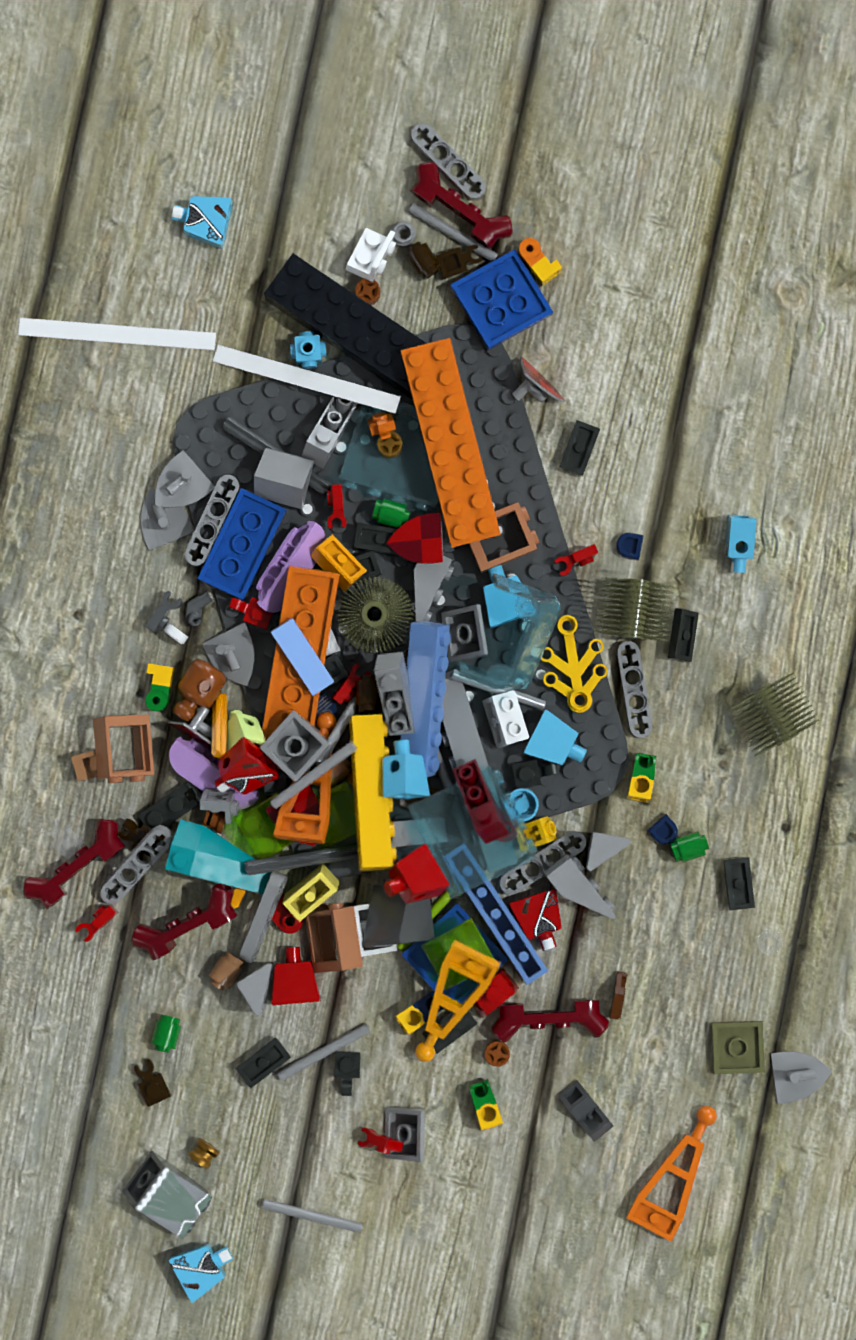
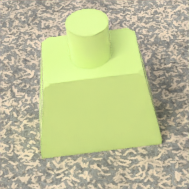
[227,710,266,751]

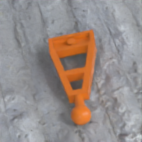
[273,712,337,844]
[626,1106,717,1242]

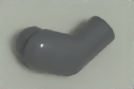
[185,591,213,626]

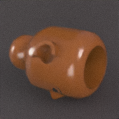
[173,659,226,722]

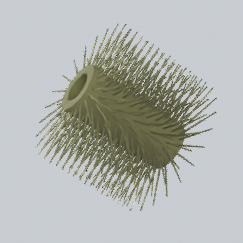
[336,576,415,654]
[594,577,675,641]
[728,673,820,756]

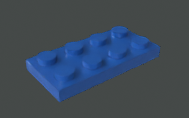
[198,488,287,601]

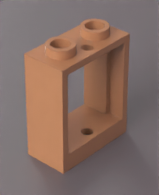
[468,502,540,574]
[93,714,154,784]
[305,902,363,973]

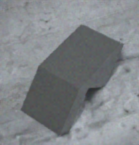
[558,1080,614,1142]

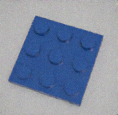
[450,249,553,350]
[401,903,509,1003]

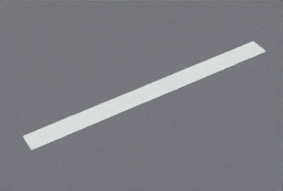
[18,318,216,350]
[213,345,400,413]

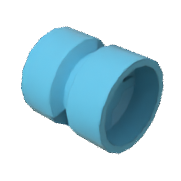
[505,788,539,822]

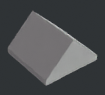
[254,448,314,509]
[441,604,488,663]
[260,710,331,782]
[585,832,632,872]
[236,963,274,1016]
[385,1107,425,1162]

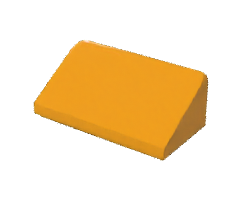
[311,534,367,591]

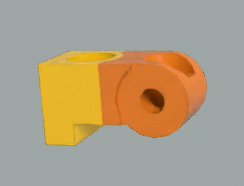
[519,238,563,287]

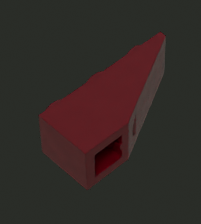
[453,759,509,844]

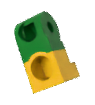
[145,663,175,712]
[626,752,656,803]
[469,1079,503,1131]

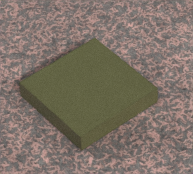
[711,1021,765,1074]

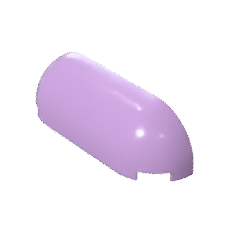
[256,521,325,613]
[169,737,259,809]

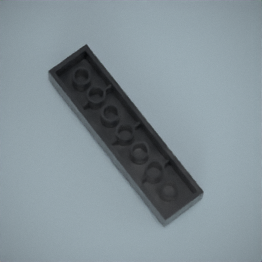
[264,253,458,400]

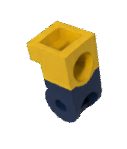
[394,991,444,1035]

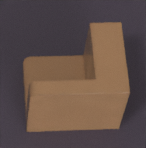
[71,750,97,782]

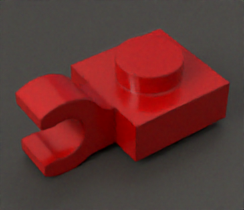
[327,484,347,529]
[553,544,598,577]
[229,597,273,630]
[331,663,370,704]
[75,905,119,942]
[357,1128,404,1154]

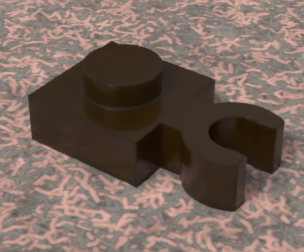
[436,245,483,279]
[118,818,165,857]
[134,1059,172,1107]

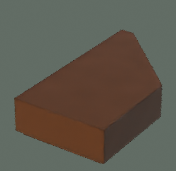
[609,971,627,1020]

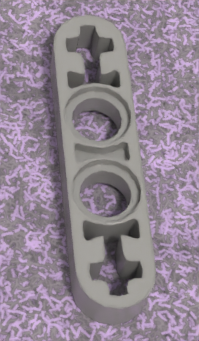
[411,123,486,201]
[185,475,240,567]
[617,641,652,738]
[100,825,172,904]
[500,831,586,895]
[239,871,287,964]

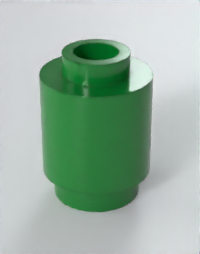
[372,498,411,528]
[670,831,709,863]
[151,1014,181,1053]

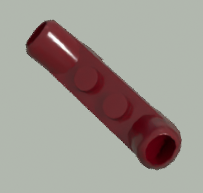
[410,162,513,249]
[23,819,125,910]
[131,884,237,961]
[491,1000,609,1043]

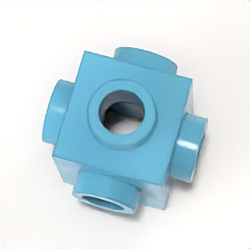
[290,331,326,369]

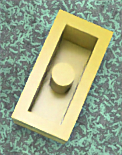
[283,864,339,922]

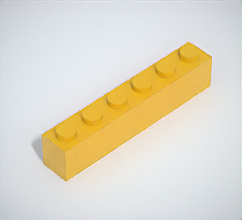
[349,714,396,871]

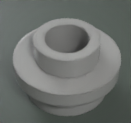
[391,221,416,247]

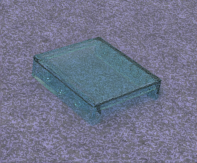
[338,402,439,512]
[408,766,538,899]

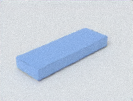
[271,618,334,696]

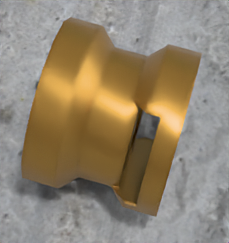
[377,431,403,458]
[188,1138,220,1169]

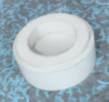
[163,622,188,645]

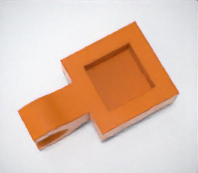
[367,412,396,440]

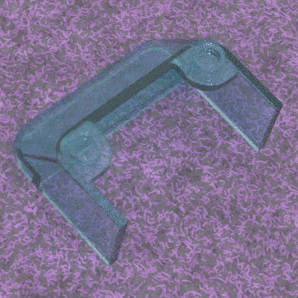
[456,573,561,689]

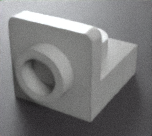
[200,789,239,824]

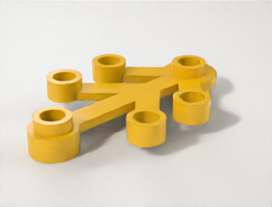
[539,615,608,713]

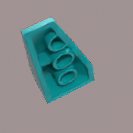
[165,820,272,894]

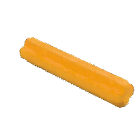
[212,693,228,759]

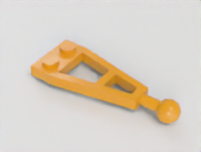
[415,940,500,1062]

